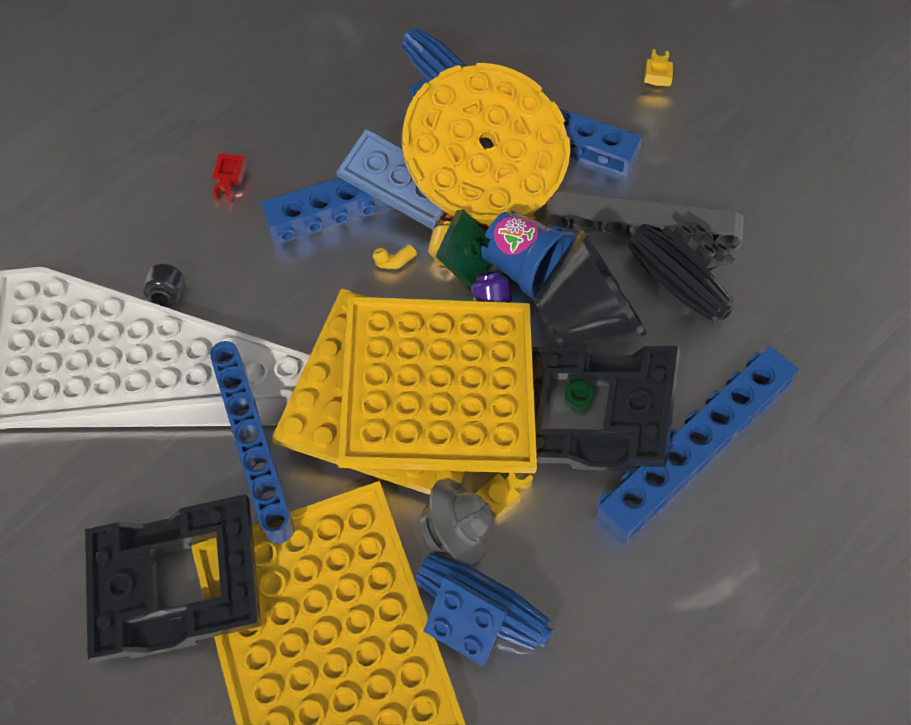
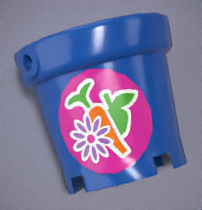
[481,210,575,300]

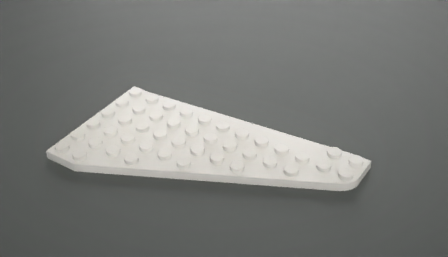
[0,267,310,429]

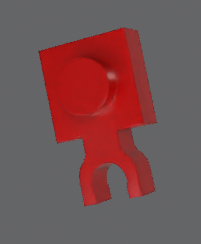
[212,153,247,202]

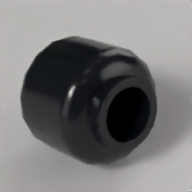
[143,264,185,307]

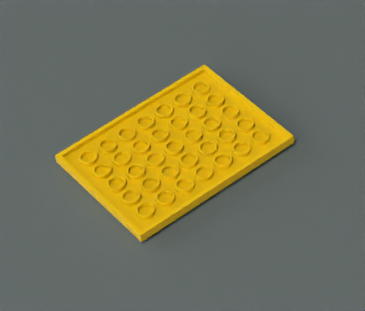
[191,481,466,725]

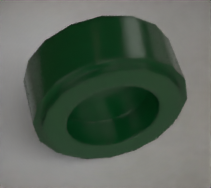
[564,380,596,412]

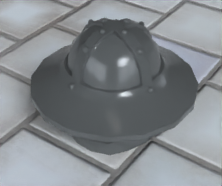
[419,478,492,565]

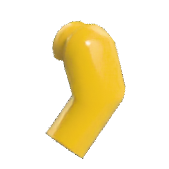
[373,244,417,270]

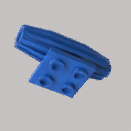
[401,28,467,96]
[415,552,554,667]

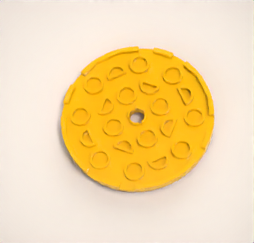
[402,63,570,224]

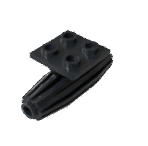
[627,222,736,322]

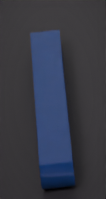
[210,341,294,544]

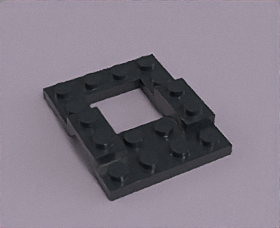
[532,346,680,472]
[85,494,262,663]

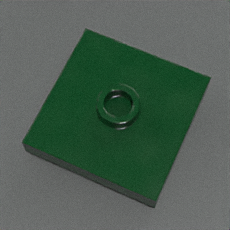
[435,209,490,292]

